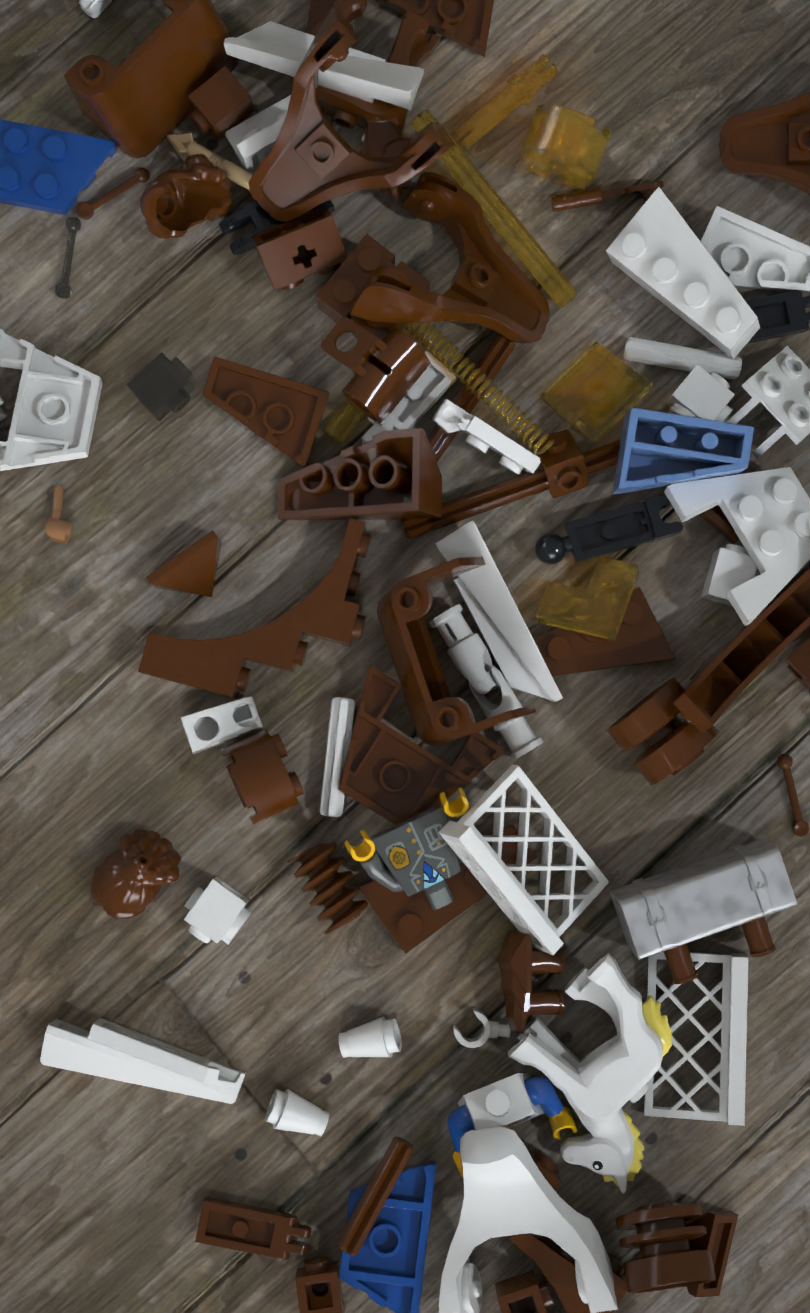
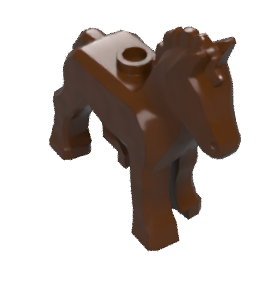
[290,0,441,204]

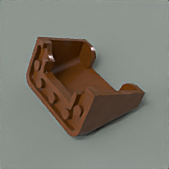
[64,0,239,158]

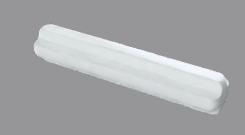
[623,337,742,380]
[319,697,355,817]

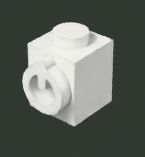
[666,364,735,422]
[184,877,252,945]

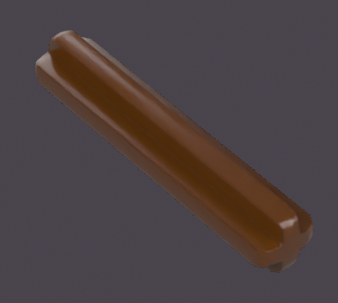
[338,1136,413,1256]

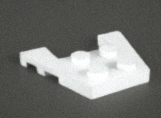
[0,329,103,471]
[664,467,810,626]

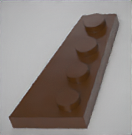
[359,824,537,954]

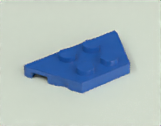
[0,119,117,215]
[339,1161,436,1313]

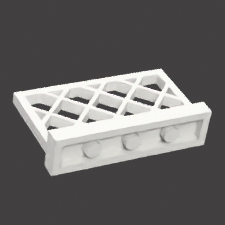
[439,764,609,955]
[644,952,748,1126]

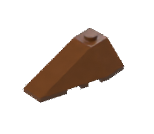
[278,428,442,520]

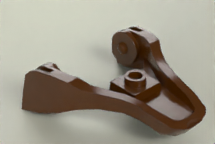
[248,6,456,222]
[719,92,810,195]
[350,172,550,344]

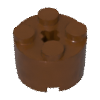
[220,730,304,825]

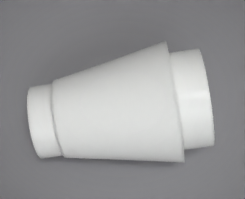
[339,1016,402,1058]
[265,1089,329,1136]

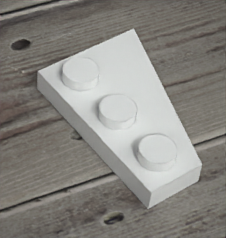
[700,206,810,293]

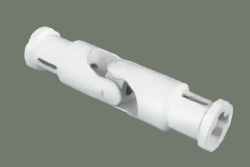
[429,604,544,761]

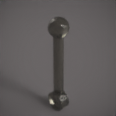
[55,217,81,299]

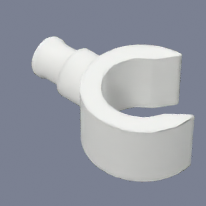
[453,1008,511,1048]

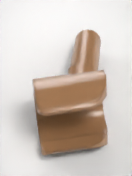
[45,486,73,544]

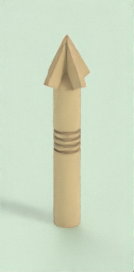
[166,133,253,191]

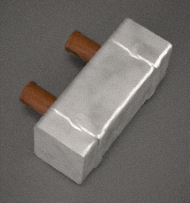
[610,838,797,984]

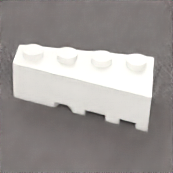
[606,187,760,359]

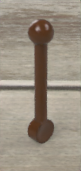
[77,167,150,220]
[777,754,809,837]

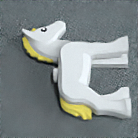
[508,953,672,1193]

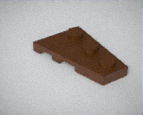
[375,0,494,57]
[202,356,330,468]

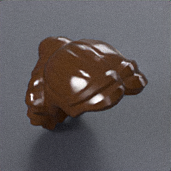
[140,154,232,239]
[91,829,182,919]

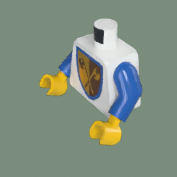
[447,1073,577,1178]

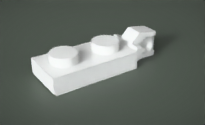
[362,351,457,444]
[432,399,541,475]

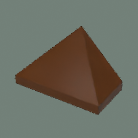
[146,530,222,597]
[686,1212,738,1297]

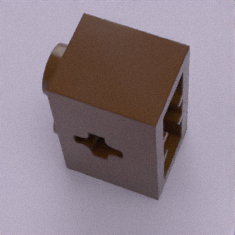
[251,205,348,290]

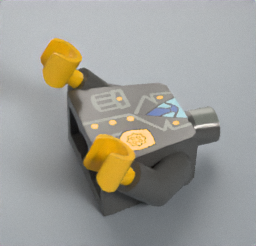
[344,787,469,910]

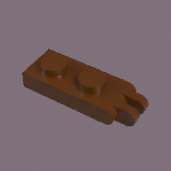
[195,1197,312,1260]

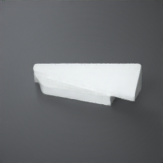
[40,1018,246,1104]

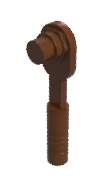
[551,181,664,212]

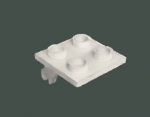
[726,346,810,459]

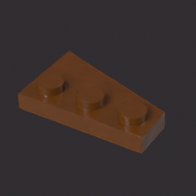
[534,587,676,677]

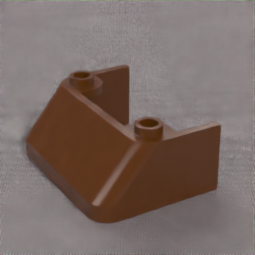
[377,557,536,746]

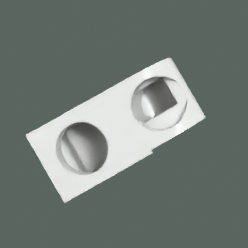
[181,696,263,754]

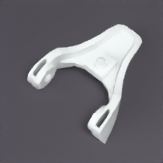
[439,1126,618,1313]

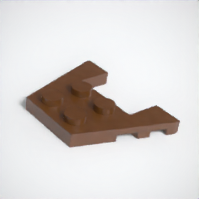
[339,665,505,825]

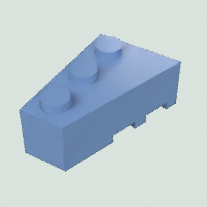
[612,407,754,495]

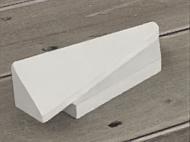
[223,21,424,110]
[436,520,563,702]

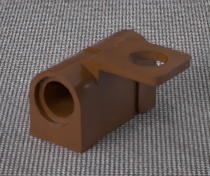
[321,317,431,425]

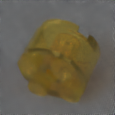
[520,105,612,190]

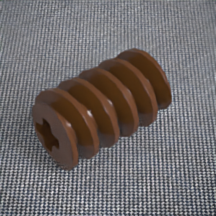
[287,842,368,934]

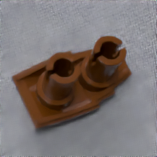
[497,930,565,1034]

